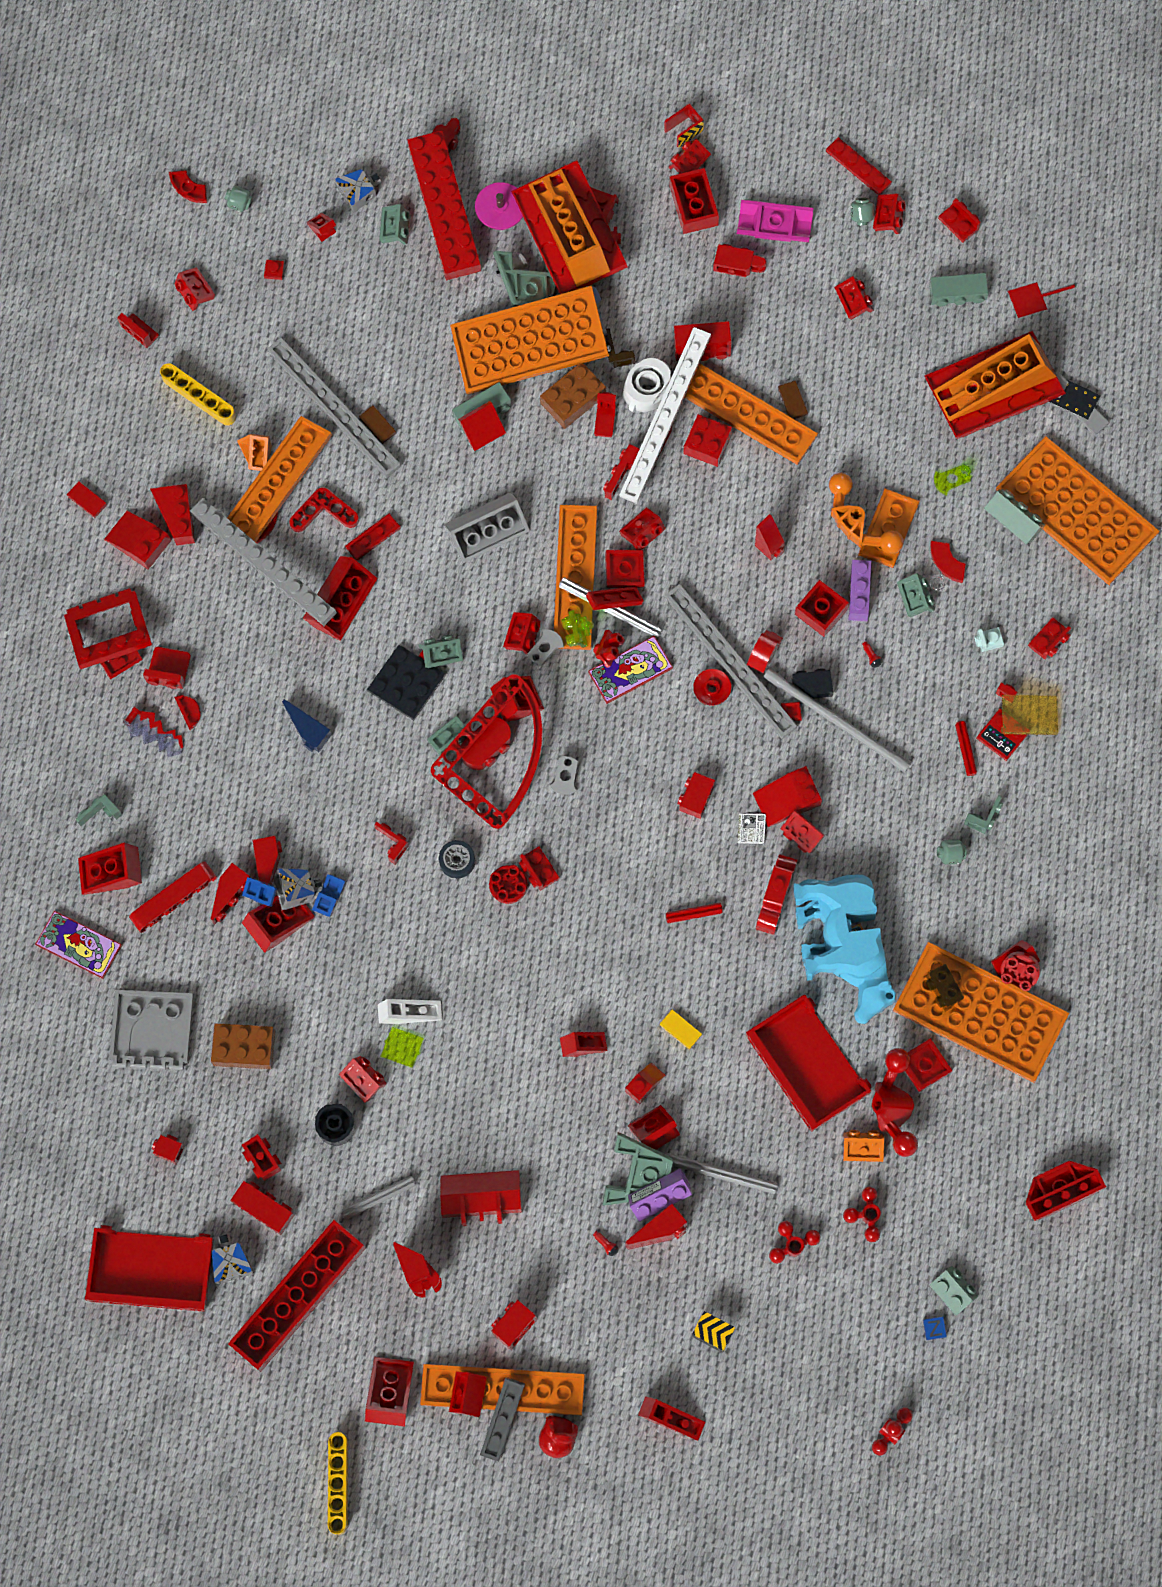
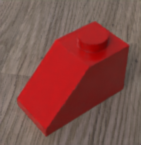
[625,1063,666,1104]

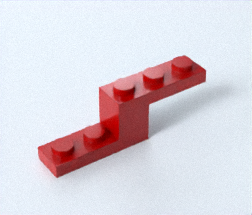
[603,426,672,500]

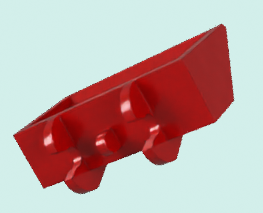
[440,1170,522,1226]
[393,1242,442,1298]

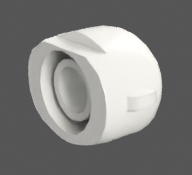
[623,358,671,413]

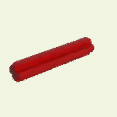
[955,721,977,776]
[665,903,723,923]

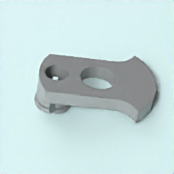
[528,629,564,667]
[549,756,578,795]

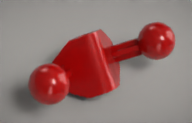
[872,1048,918,1157]

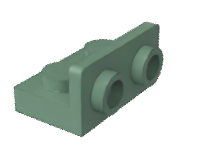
[379,204,411,244]
[897,573,935,617]
[418,635,463,668]

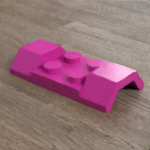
[737,200,814,242]

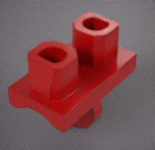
[593,629,625,668]

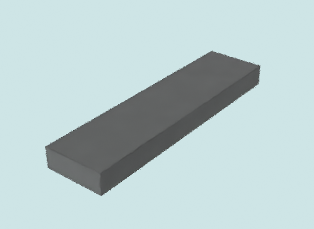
[480,1377,525,1462]

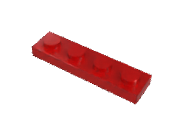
[826,137,892,195]

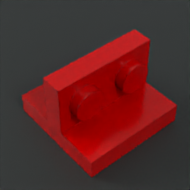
[628,1105,680,1150]

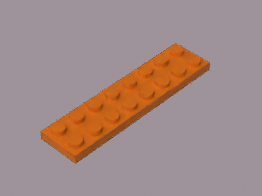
[684,363,818,465]
[227,416,332,542]
[554,505,597,650]
[420,1364,585,1416]

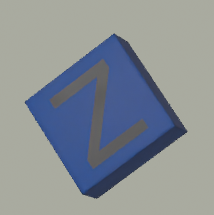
[923,1317,947,1341]

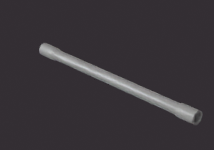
[764,668,911,773]

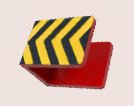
[664,103,704,148]

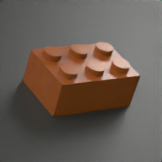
[540,363,606,429]
[211,1023,276,1069]

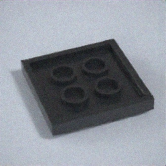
[367,645,446,721]

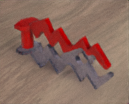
[122,707,183,758]

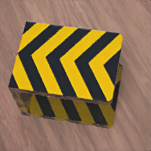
[692,1311,735,1353]

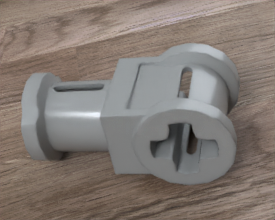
[493,252,528,285]

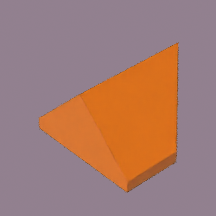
[237,434,272,471]

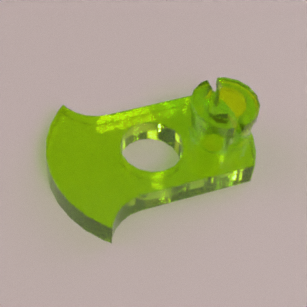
[933,465,971,496]

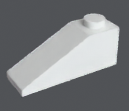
[378,999,442,1024]

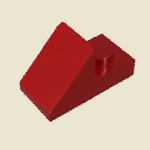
[306,213,336,242]

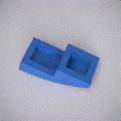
[312,874,347,917]
[242,877,277,907]

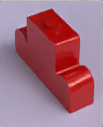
[756,854,798,935]

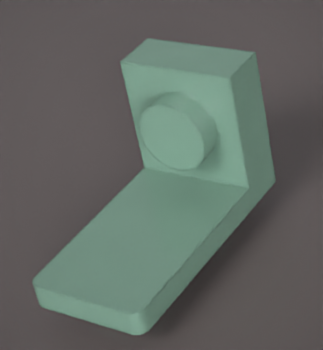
[76,794,122,826]
[964,795,1003,834]

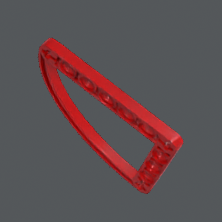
[430,674,543,829]

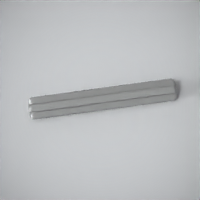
[342,1176,416,1219]

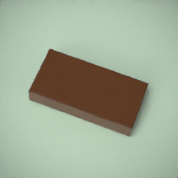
[778,381,808,419]
[359,405,397,444]

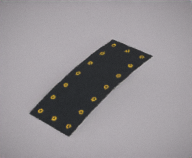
[1048,380,1100,420]

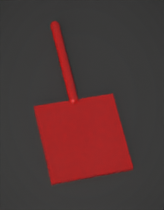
[1008,282,1075,318]

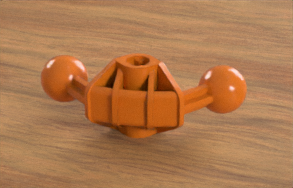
[829,472,904,554]

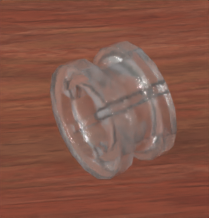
[929,574,946,593]

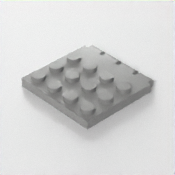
[109,990,194,1071]

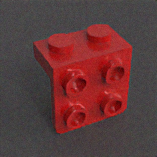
[143,647,191,689]

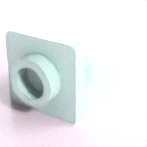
[974,627,1004,652]

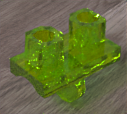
[561,610,594,648]

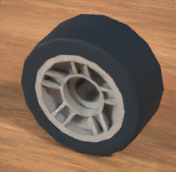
[438,840,476,879]

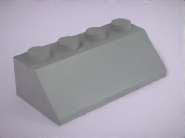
[444,492,530,563]

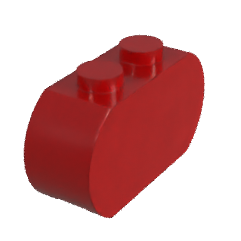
[460,717,512,770]

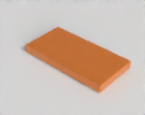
[858,488,920,568]

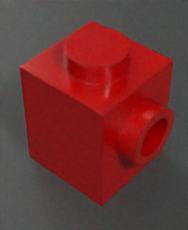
[152,1134,185,1165]

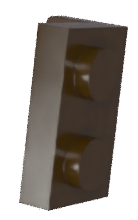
[926,964,964,1012]

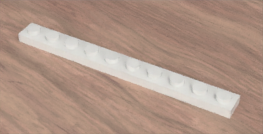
[620,327,711,504]

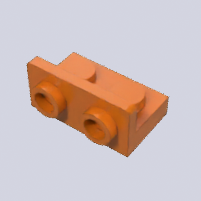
[843,1130,884,1162]

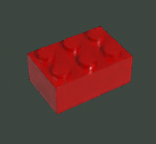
[669,168,719,234]
[674,321,731,361]

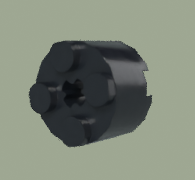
[315,1104,356,1146]

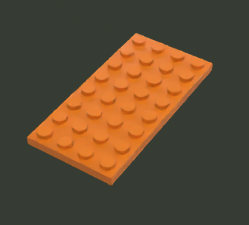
[450,286,609,395]
[996,436,1160,585]
[893,942,1069,1083]

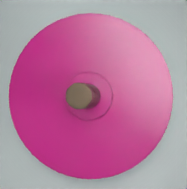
[475,182,523,230]

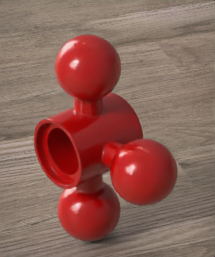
[843,1186,881,1242]
[769,1221,821,1264]
[872,1407,913,1456]

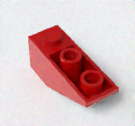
[210,863,250,924]

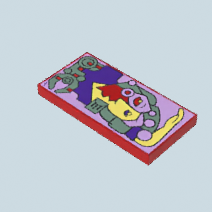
[588,636,673,704]
[35,911,122,979]

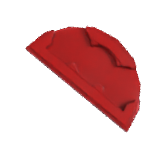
[174,695,201,730]

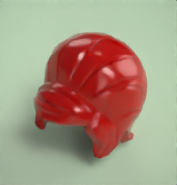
[539,1415,578,1459]

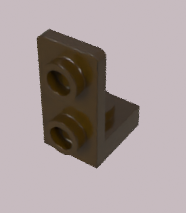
[604,328,635,368]

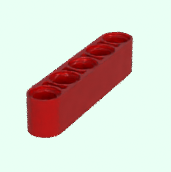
[129,861,217,933]

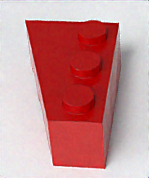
[150,484,195,545]

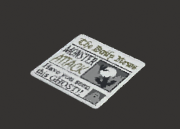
[738,814,766,844]

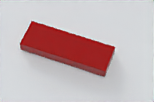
[345,513,401,561]
[586,587,644,610]

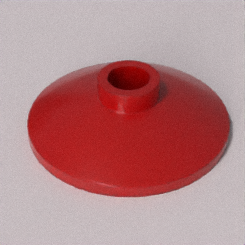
[693,669,731,706]

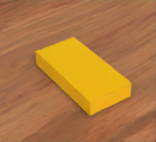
[660,1009,702,1050]

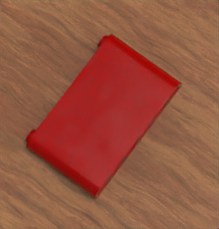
[746,994,872,1132]
[85,1225,214,1312]

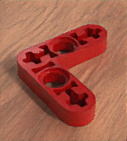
[289,487,359,533]

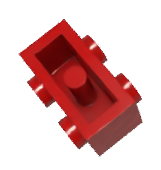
[241,1134,282,1181]

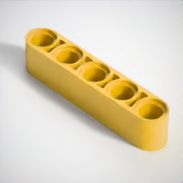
[160,363,236,425]
[328,1432,348,1535]

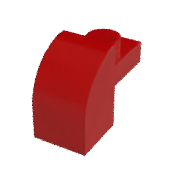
[747,630,783,673]

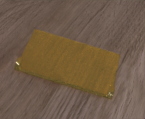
[1001,695,1058,735]

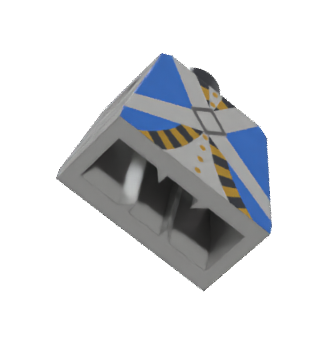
[335,169,381,213]
[273,868,322,910]
[212,1234,254,1285]

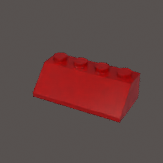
[303,556,378,641]

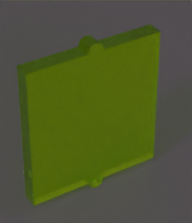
[380,1027,424,1068]

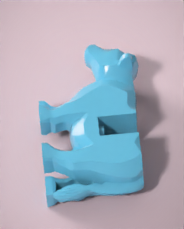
[793,874,897,1024]

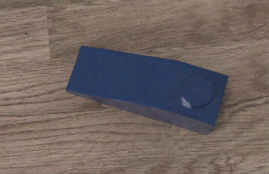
[282,699,332,753]

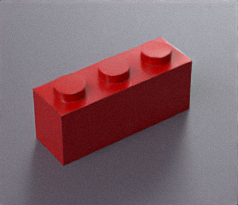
[230,1181,295,1235]

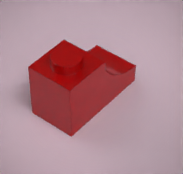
[560,1032,608,1057]

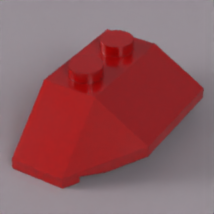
[1025,1161,1106,1221]

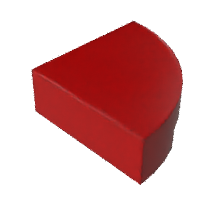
[781,702,802,721]

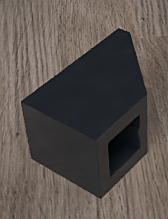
[792,668,833,699]

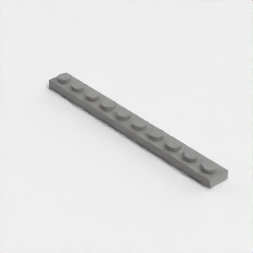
[267,338,401,478]
[190,498,337,626]
[665,584,797,739]

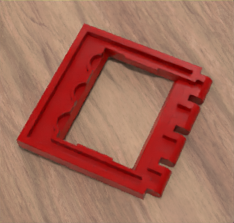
[64,588,152,670]

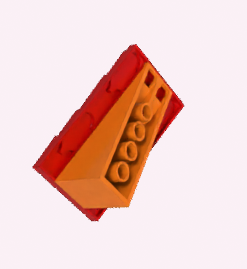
[511,160,628,294]
[924,331,1066,439]

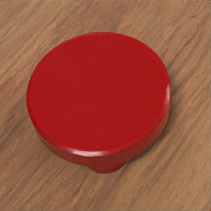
[489,865,528,904]
[1001,952,1041,991]

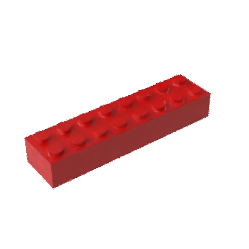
[407,130,481,281]
[228,1220,366,1372]

